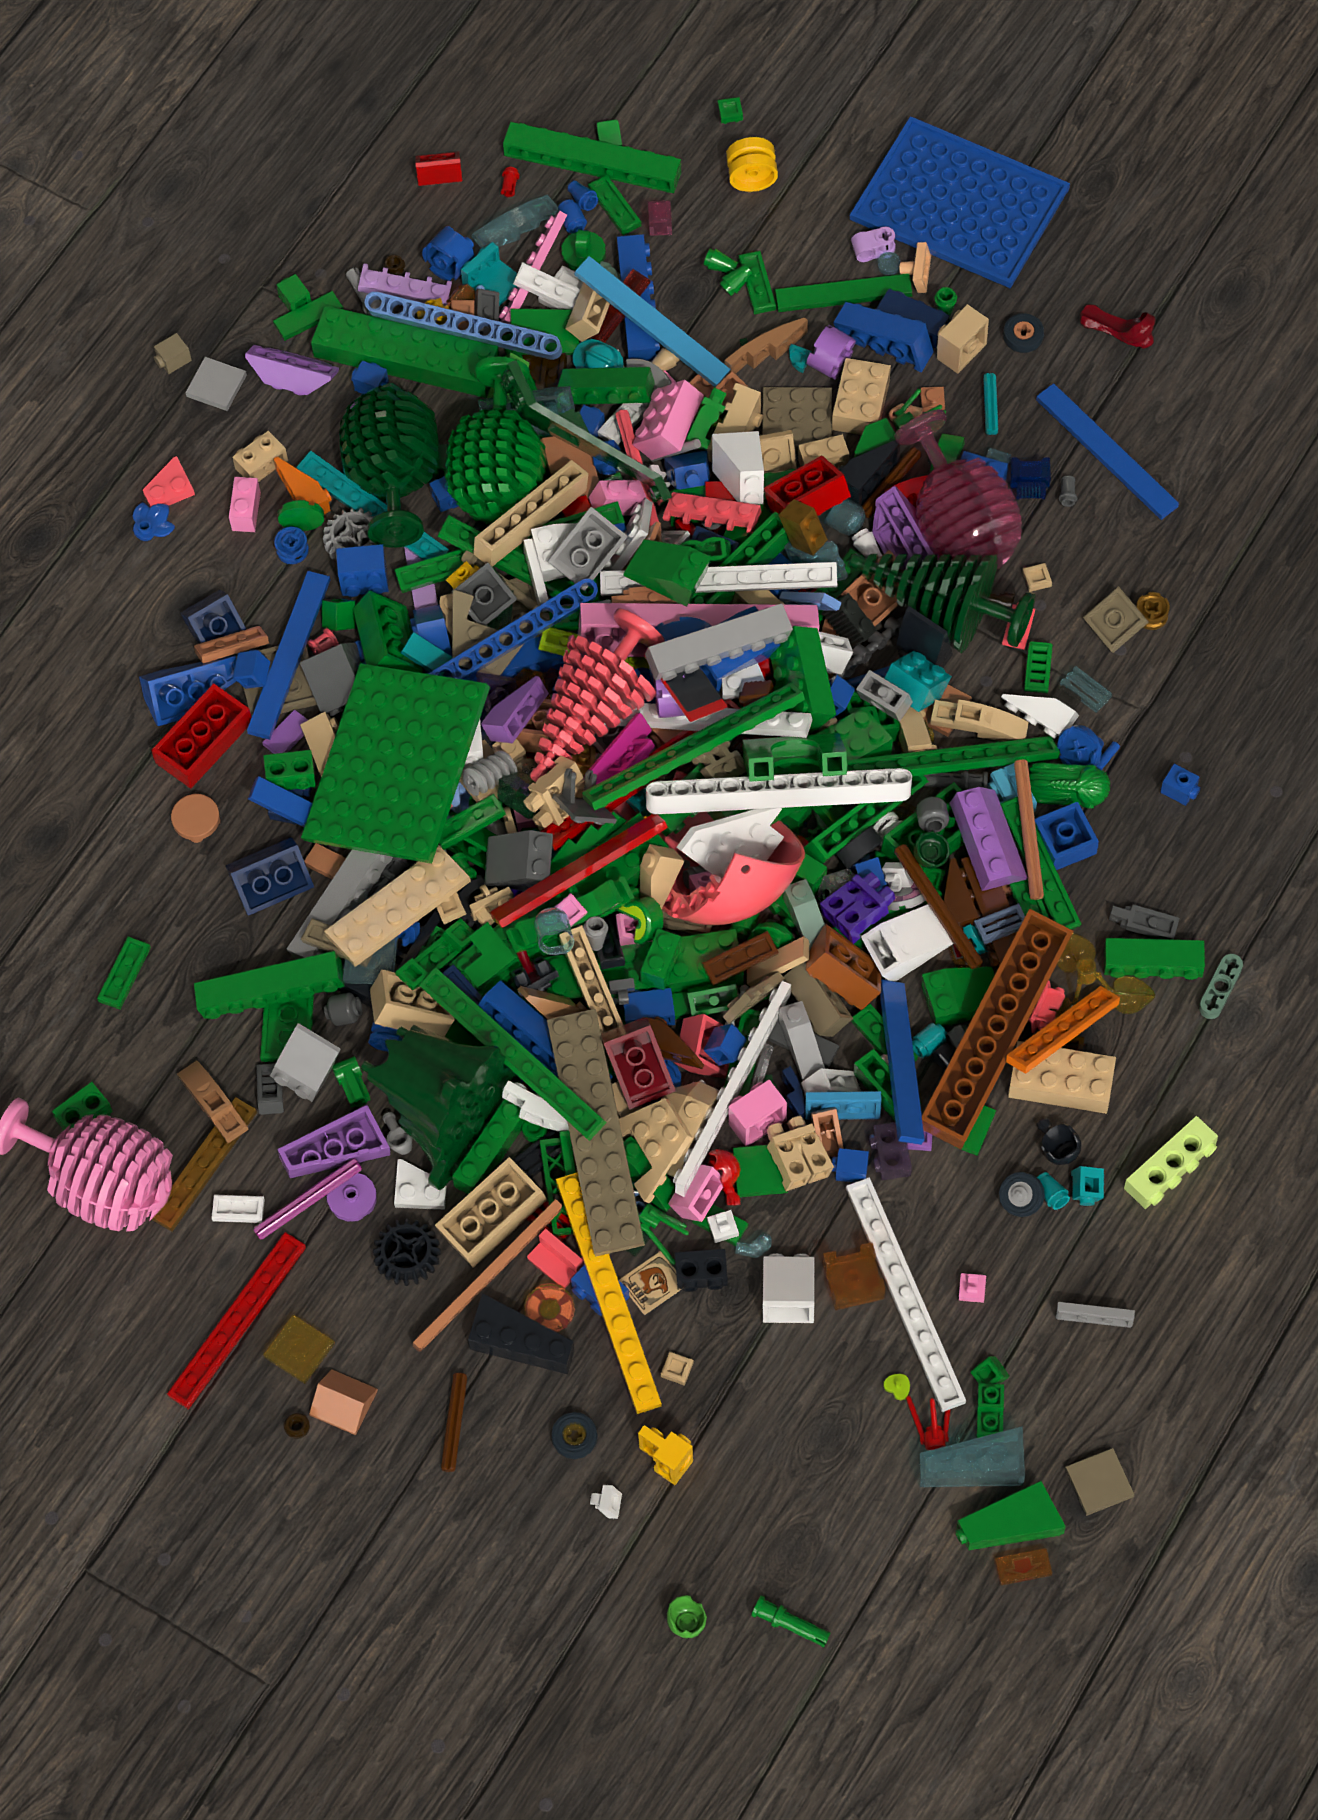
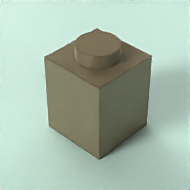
[154,333,192,374]

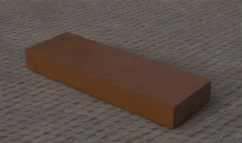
[702,931,779,986]

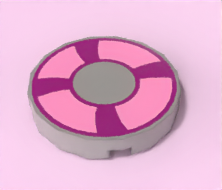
[887,883,925,911]

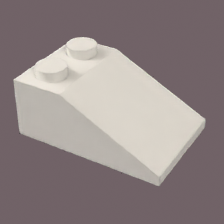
[531,523,611,582]

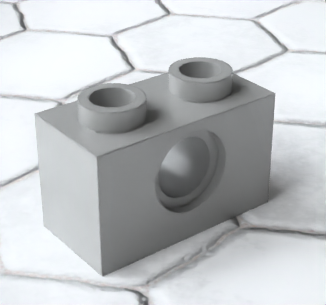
[856,670,913,722]

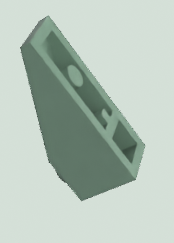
[783,879,825,950]

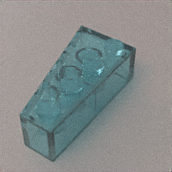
[919,1426,1025,1487]

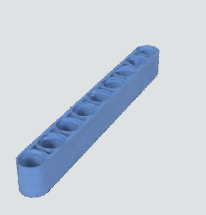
[365,292,562,360]

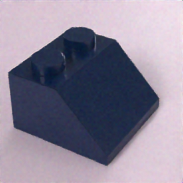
[180,590,247,644]

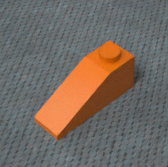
[274,457,332,514]

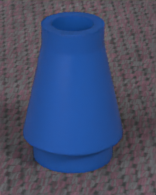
[568,181,598,211]

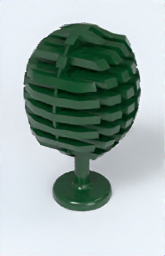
[339,383,439,548]

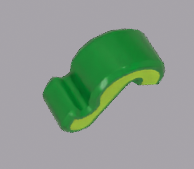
[616,886,663,944]

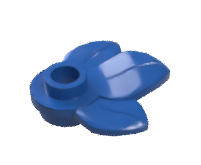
[133,503,175,541]

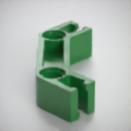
[505,876,634,953]

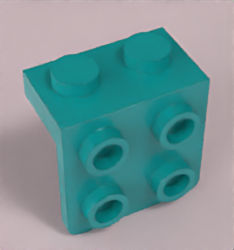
[461,242,518,306]

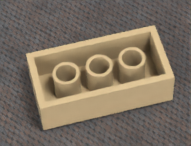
[1009,1041,1116,1114]
[435,1157,547,1268]

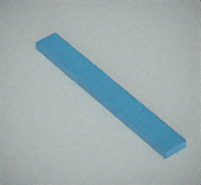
[574,256,731,387]

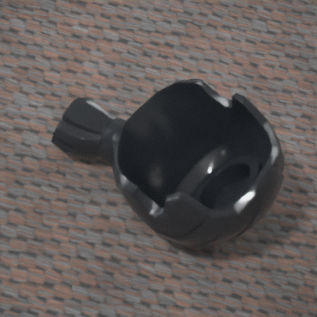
[1037,1117,1082,1165]

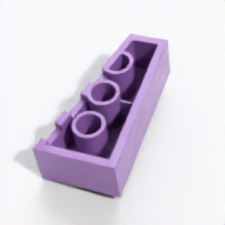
[278,1105,390,1178]

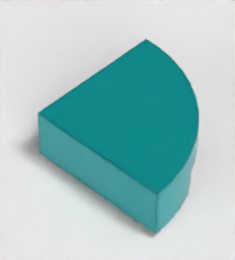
[789,344,812,373]
[963,924,987,955]

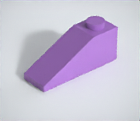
[481,676,549,744]

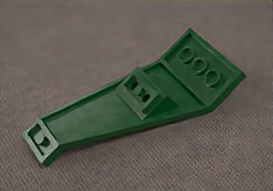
[500,360,672,506]

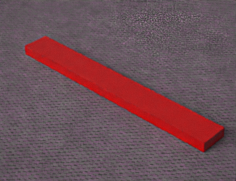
[489,814,668,928]
[167,1232,306,1410]

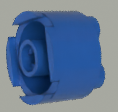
[422,226,474,281]

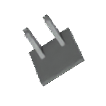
[552,769,617,825]

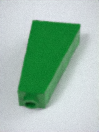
[955,1481,1066,1550]

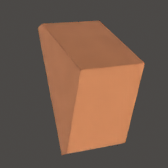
[811,1107,844,1157]

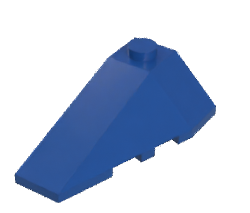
[139,655,237,726]

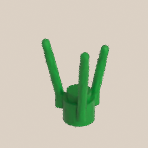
[893,389,946,435]
[639,1203,689,1265]

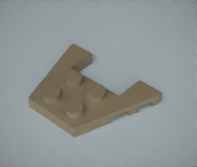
[453,590,533,680]

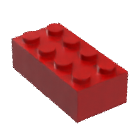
[151,683,252,789]

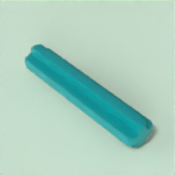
[983,373,998,435]

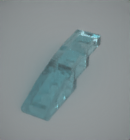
[471,195,559,248]

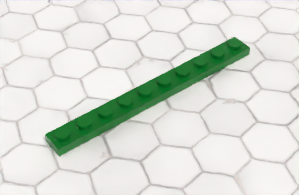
[395,501,625,593]
[582,682,805,810]
[847,736,1060,776]
[419,967,607,1141]

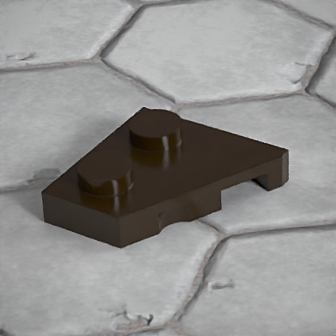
[523,353,567,397]

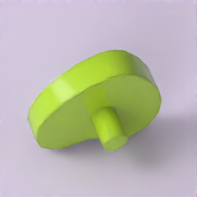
[884,1374,910,1400]

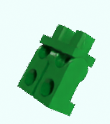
[684,387,727,451]

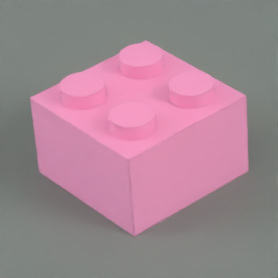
[728,1080,787,1147]

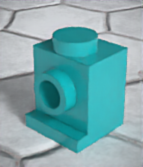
[1071,1166,1104,1206]

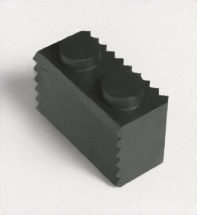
[822,592,877,648]

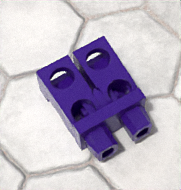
[820,872,895,944]

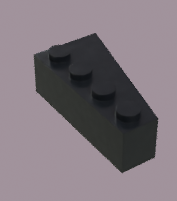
[468,1293,575,1374]

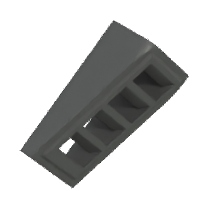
[257,1064,284,1115]

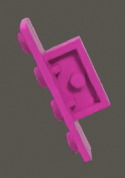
[584,713,655,785]

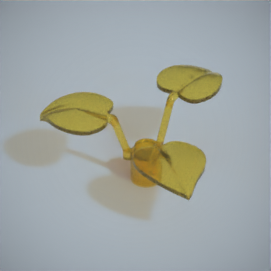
[1050,933,1155,1019]

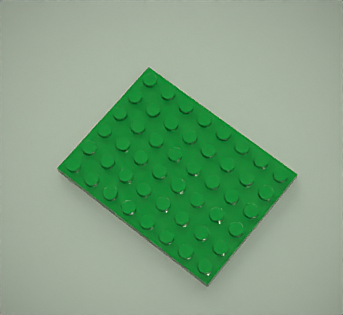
[301,663,490,864]

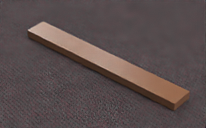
[413,1199,562,1352]

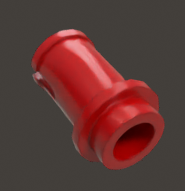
[501,167,520,197]

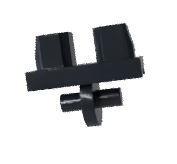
[511,956,559,997]

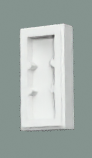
[212,1195,265,1223]

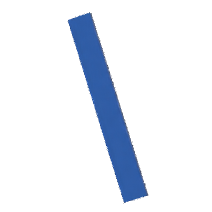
[1036,383,1179,520]
[247,571,330,740]
[880,980,925,1145]

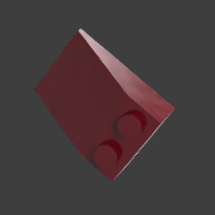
[601,1016,676,1110]

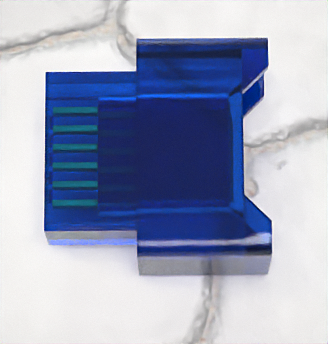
[1010,457,1051,500]

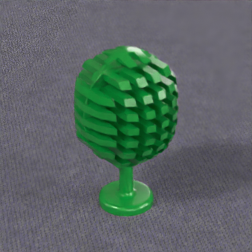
[445,357,546,524]

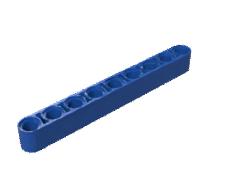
[428,579,598,680]

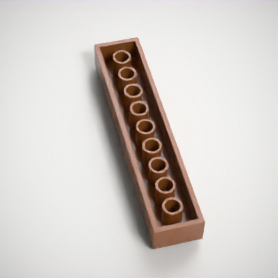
[922,909,1074,1149]

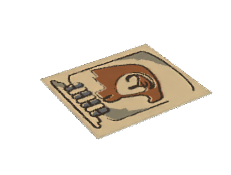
[619,1251,682,1315]

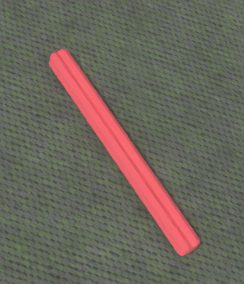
[615,409,662,531]

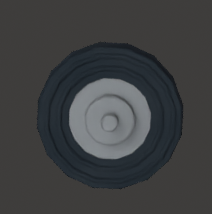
[999,1172,1045,1217]

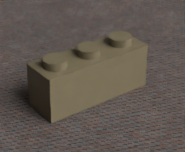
[784,962,853,1037]

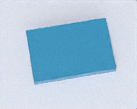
[805,1091,881,1120]

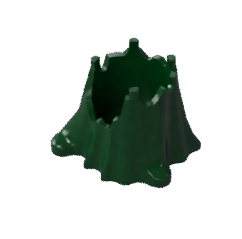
[361,1025,516,1190]

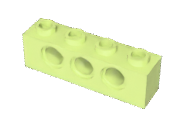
[1124,1116,1218,1209]

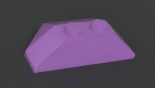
[245,345,339,395]
[872,486,939,564]

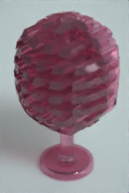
[894,409,1022,569]

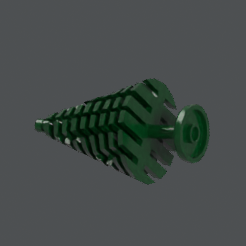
[849,554,1036,654]

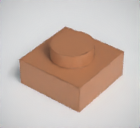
[920,387,945,412]

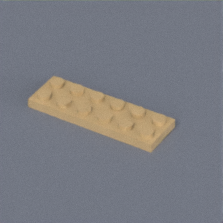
[324,846,471,967]

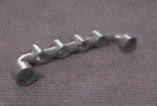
[832,615,904,692]

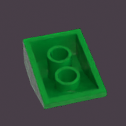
[623,539,711,607]
[921,967,995,1027]

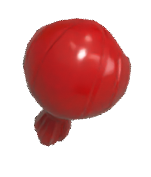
[707,1149,741,1206]

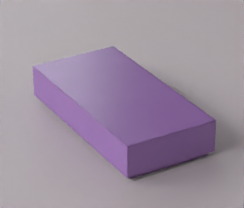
[263,710,308,754]

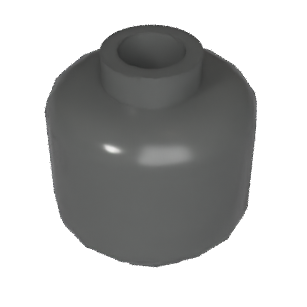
[916,797,949,833]
[324,992,362,1026]

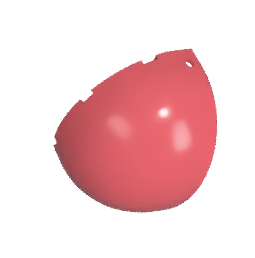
[658,771,805,925]

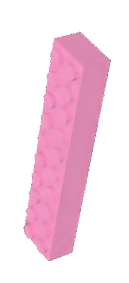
[578,603,819,657]

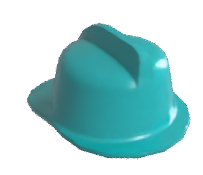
[573,339,624,369]

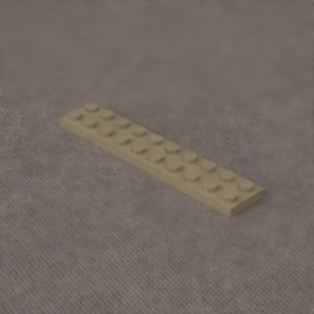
[547,1009,645,1257]

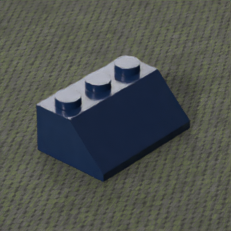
[225,837,314,916]

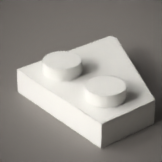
[394,1159,447,1209]

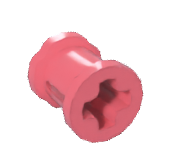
[307,628,339,655]

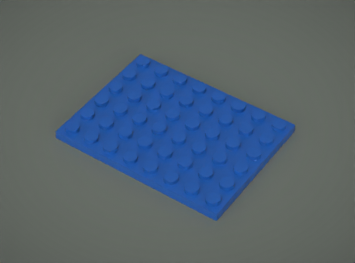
[850,116,1070,289]

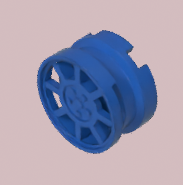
[274,527,309,564]
[369,1022,403,1052]

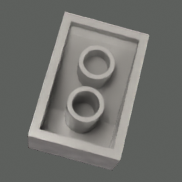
[547,507,628,591]
[270,1023,341,1102]

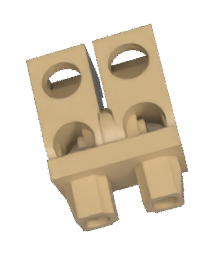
[523,755,585,829]
[767,1115,834,1191]

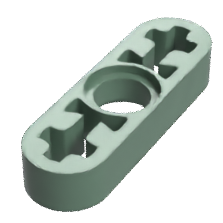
[1199,954,1243,1019]

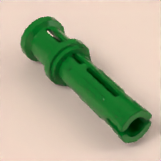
[751,1595,831,1648]

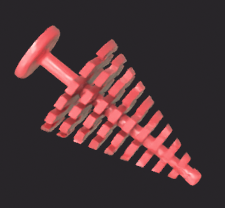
[530,608,665,782]

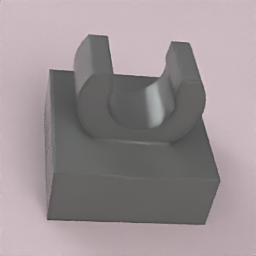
[609,978,635,1005]

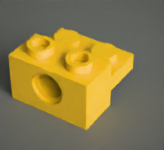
[638,1425,693,1485]

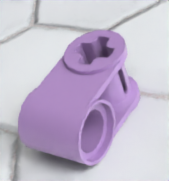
[851,227,896,262]

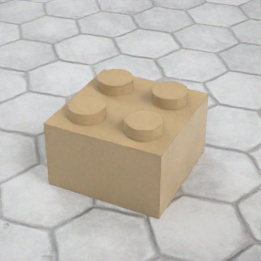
[937,304,989,373]

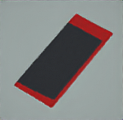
[644,654,728,722]

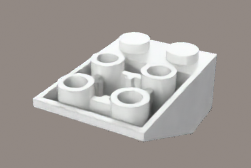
[861,905,953,982]

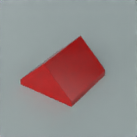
[415,151,462,186]

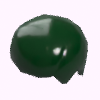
[913,831,950,869]

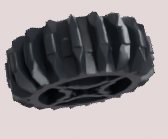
[373,1218,441,1286]

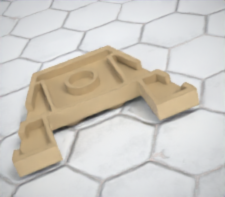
[619,1098,693,1203]

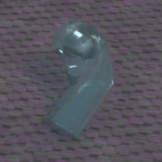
[735,1233,772,1258]

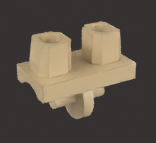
[469,885,513,926]

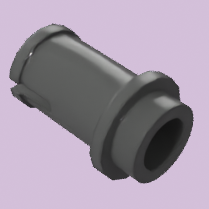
[1059,475,1077,507]

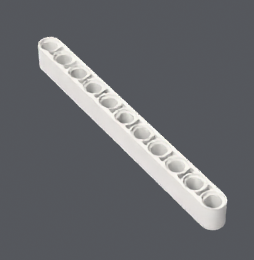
[646,768,912,814]

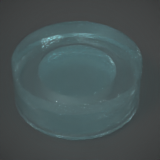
[878,252,901,275]

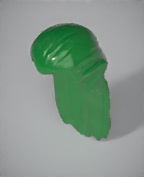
[1029,763,1111,808]

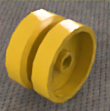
[726,137,778,192]

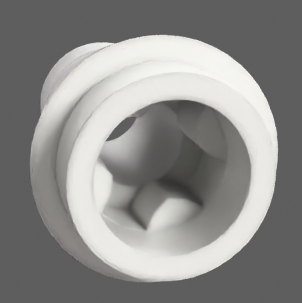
[852,528,882,559]

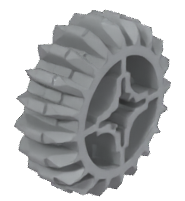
[323,507,384,562]

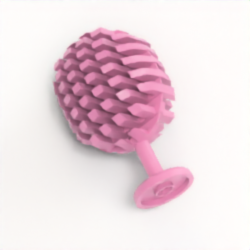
[0,1098,173,1231]

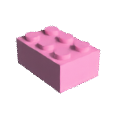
[632,379,704,460]

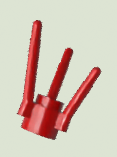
[906,1396,951,1450]

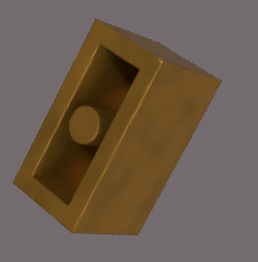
[779,499,828,556]

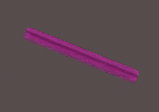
[254,1158,362,1239]

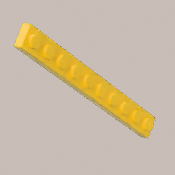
[556,1172,662,1414]

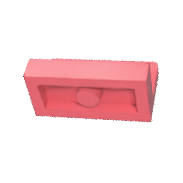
[527,1228,584,1289]

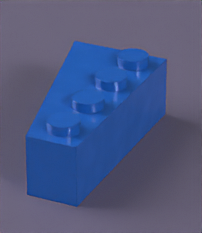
[833,302,934,372]

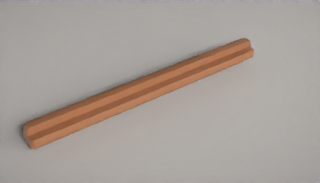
[1014,760,1044,900]

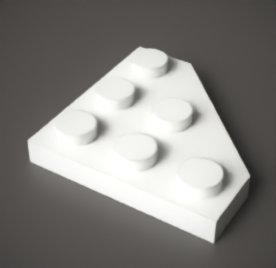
[602,498,653,571]

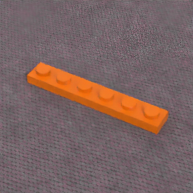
[1006,986,1120,1074]

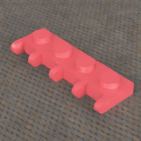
[663,492,761,534]

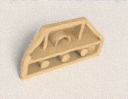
[661,1081,720,1177]

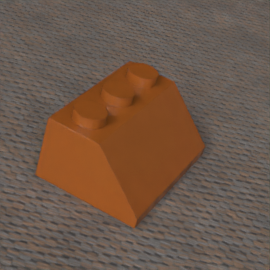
[806,924,881,1010]

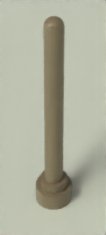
[461,550,550,621]

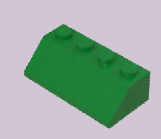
[353,590,423,673]

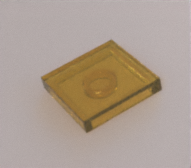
[263,1315,335,1384]

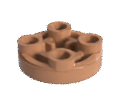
[171,794,221,843]

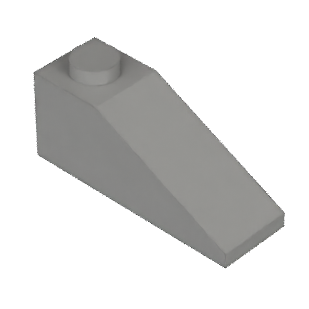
[778,1001,825,1082]

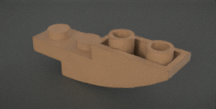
[177,1061,249,1143]

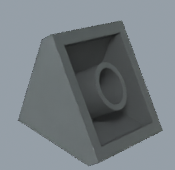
[452,562,517,626]

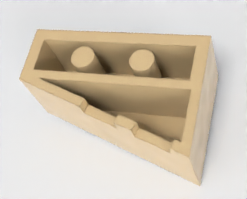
[707,383,763,462]

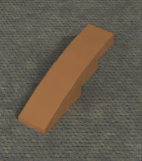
[725,318,808,374]

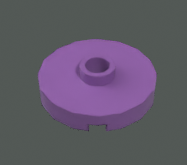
[327,1173,377,1221]

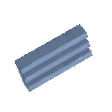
[974,903,1025,944]

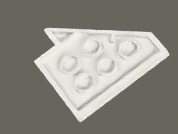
[676,808,784,878]

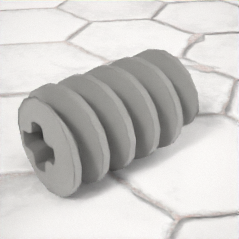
[463,750,518,797]

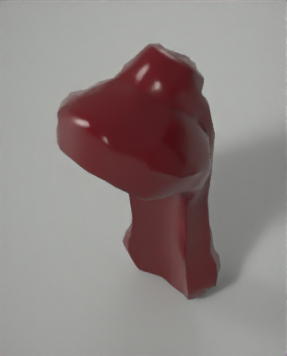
[1080,304,1156,349]

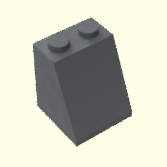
[300,643,362,717]
[484,830,553,891]

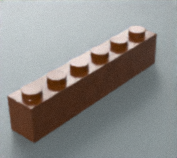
[959,857,1017,969]

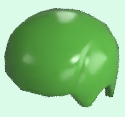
[666,1595,707,1639]

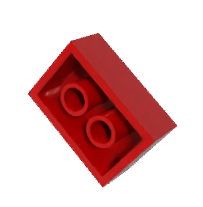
[764,455,851,516]

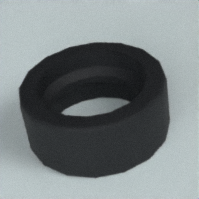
[836,826,883,869]

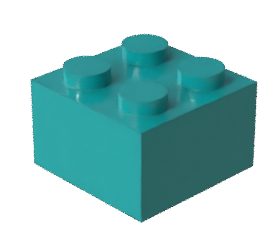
[884,651,952,712]

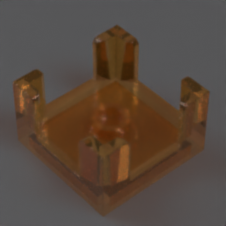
[823,1242,885,1310]

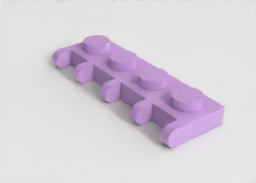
[358,264,452,306]

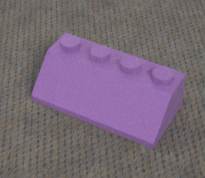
[950,787,1028,891]

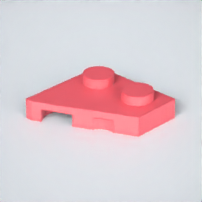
[143,456,195,507]

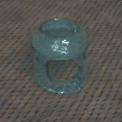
[823,499,865,536]
[534,907,575,955]

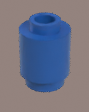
[558,200,587,233]

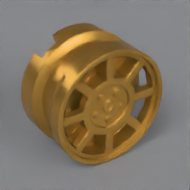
[1136,592,1170,630]

